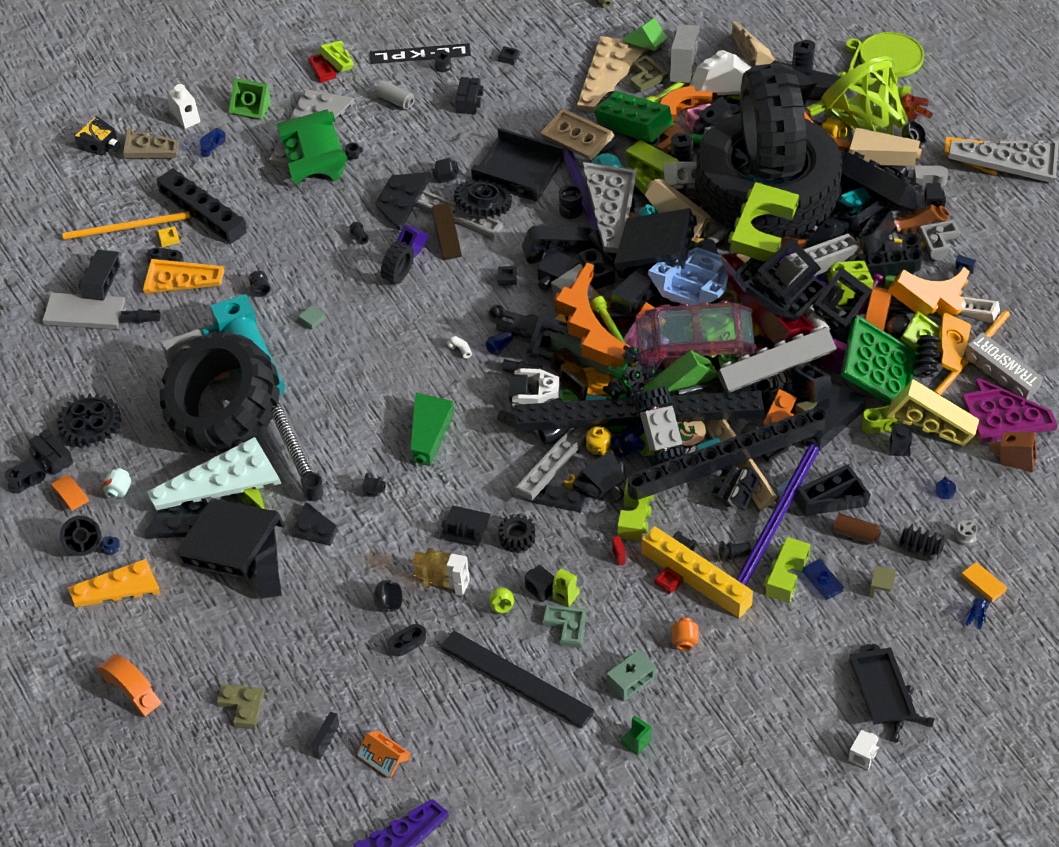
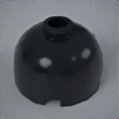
[60,516,101,556]

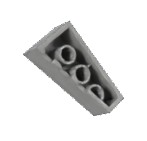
[668,24,699,83]

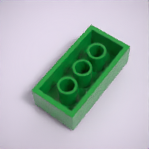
[594,91,674,143]

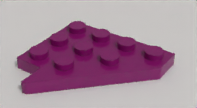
[962,378,1058,444]

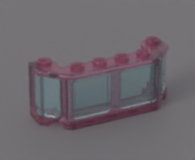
[635,301,757,365]

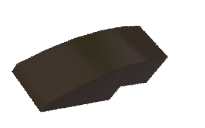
[431,203,462,260]
[551,347,588,401]

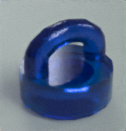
[935,476,956,499]

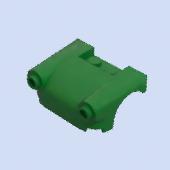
[277,109,348,185]

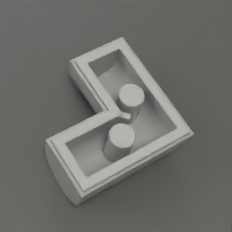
[919,220,960,260]

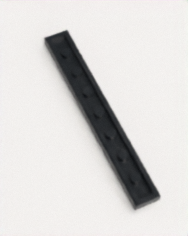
[441,630,594,729]

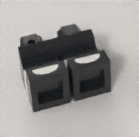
[712,465,760,511]

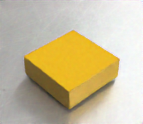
[157,226,180,247]

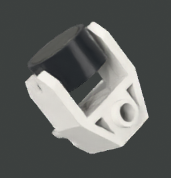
[509,368,559,408]

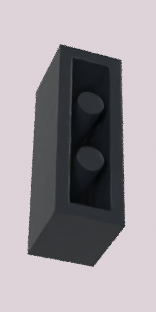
[78,249,120,300]

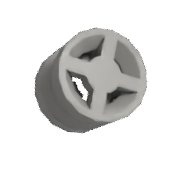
[955,520,978,546]

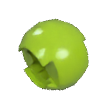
[488,587,514,614]

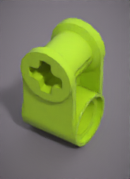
[861,405,901,434]

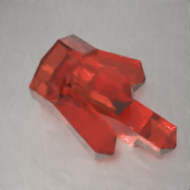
[900,93,933,120]

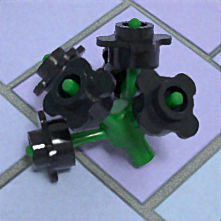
[603,345,655,399]

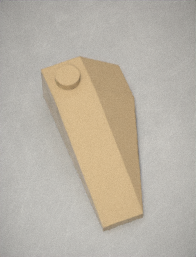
[732,21,777,67]

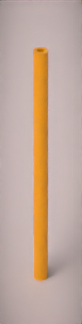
[62,211,190,240]
[934,310,1010,395]

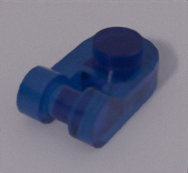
[200,128,226,157]

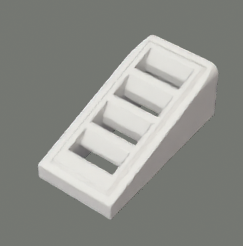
[959,297,1000,324]

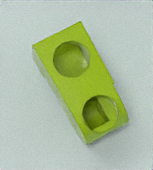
[552,568,580,607]

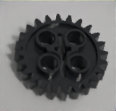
[57,393,122,448]

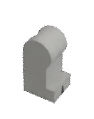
[913,166,948,190]

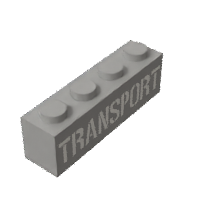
[964,332,1043,400]

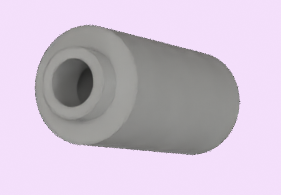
[375,80,414,109]

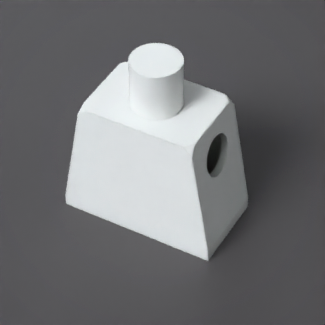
[167,84,200,129]

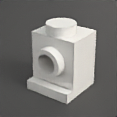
[848,730,879,770]

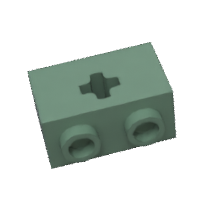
[607,650,656,701]

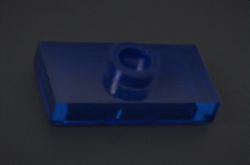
[802,559,844,600]

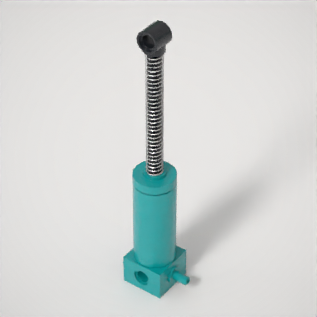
[201,294,324,501]

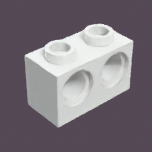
[663,162,697,189]

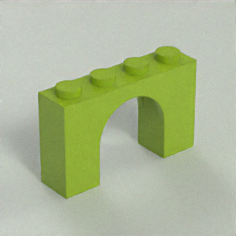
[728,182,799,262]

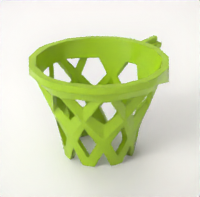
[806,56,908,135]

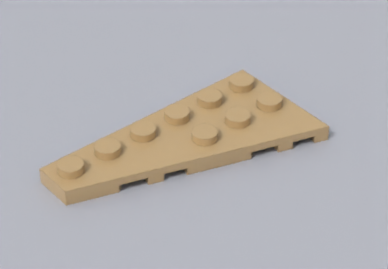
[577,36,650,112]

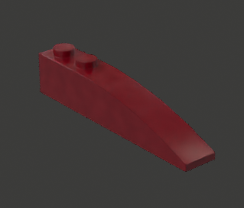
[720,254,815,345]

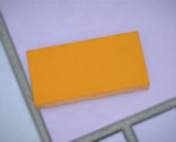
[961,562,1007,602]

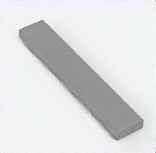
[415,190,503,239]
[515,427,593,500]

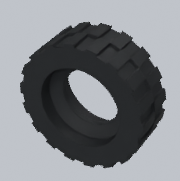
[380,241,414,284]

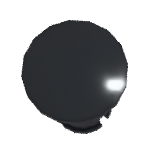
[719,541,751,562]

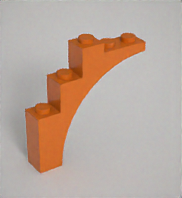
[554,263,630,368]

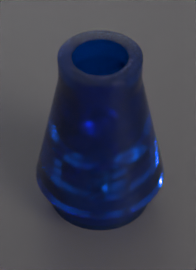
[485,331,513,354]

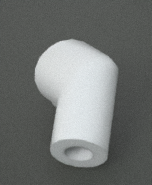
[447,336,472,358]

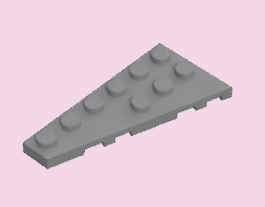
[270,89,355,168]
[948,141,1059,183]
[582,162,637,254]

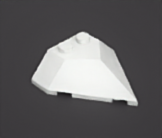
[690,50,752,95]

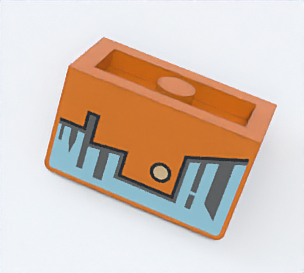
[357,731,411,778]

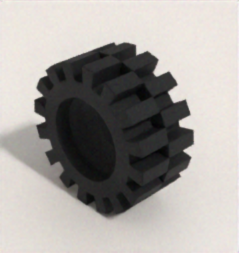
[498,514,535,553]

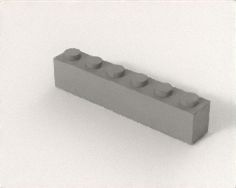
[774,234,861,286]
[717,327,837,393]

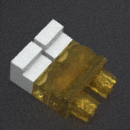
[412,548,470,596]

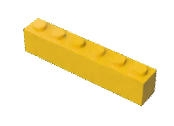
[641,526,753,618]

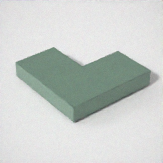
[542,604,587,648]

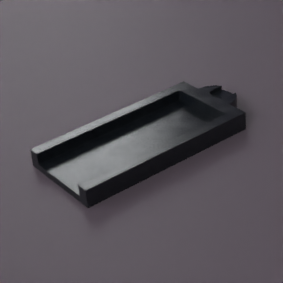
[849,643,916,725]

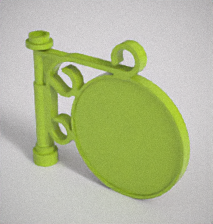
[838,32,924,101]

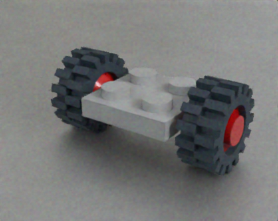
[633,387,685,467]

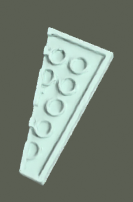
[147,437,281,510]

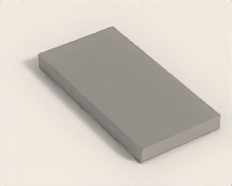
[43,293,125,329]

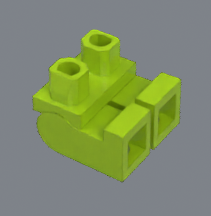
[827,261,874,305]

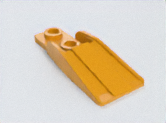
[937,313,971,373]

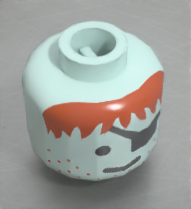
[102,468,131,499]

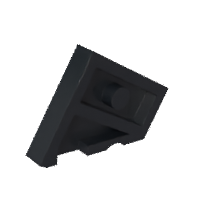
[292,502,337,546]

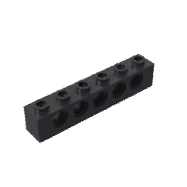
[156,168,247,245]

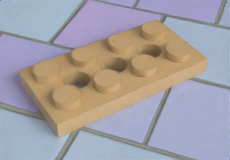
[540,109,614,161]

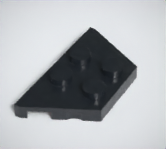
[375,172,432,231]
[145,499,208,539]

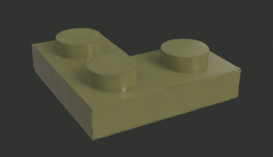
[630,55,668,93]
[217,684,264,729]

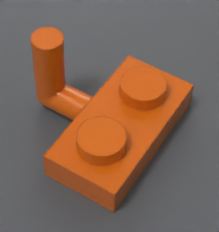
[762,389,797,426]

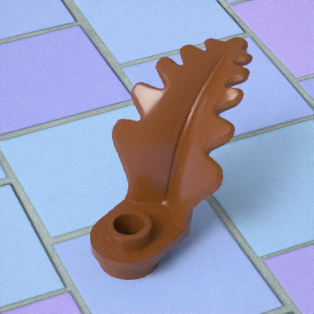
[894,204,950,235]

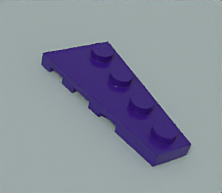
[353,799,449,847]

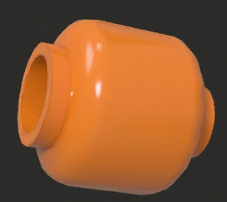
[671,618,699,651]

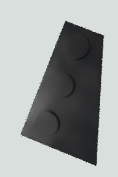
[794,464,871,516]

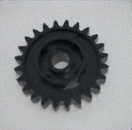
[454,179,512,219]

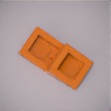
[51,474,89,511]

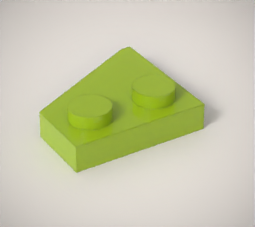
[318,41,354,72]

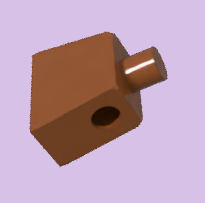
[989,431,1037,472]

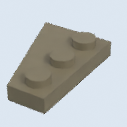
[123,128,179,158]

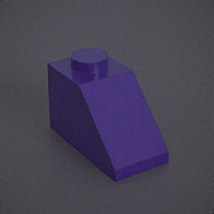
[397,225,429,258]

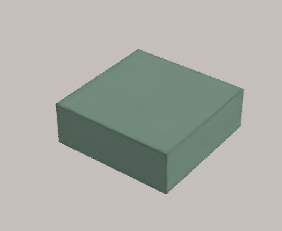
[298,305,326,329]

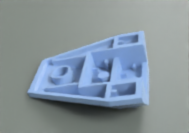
[648,247,728,309]

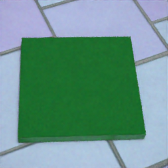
[841,314,917,405]

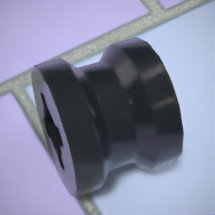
[434,51,451,72]

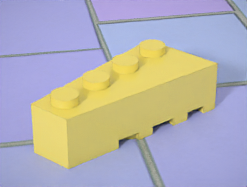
[887,379,979,446]

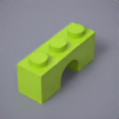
[618,478,654,541]
[764,537,811,603]

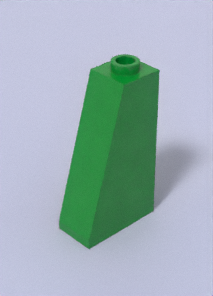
[411,392,454,466]

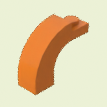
[660,86,712,124]
[865,287,893,331]
[96,654,161,717]

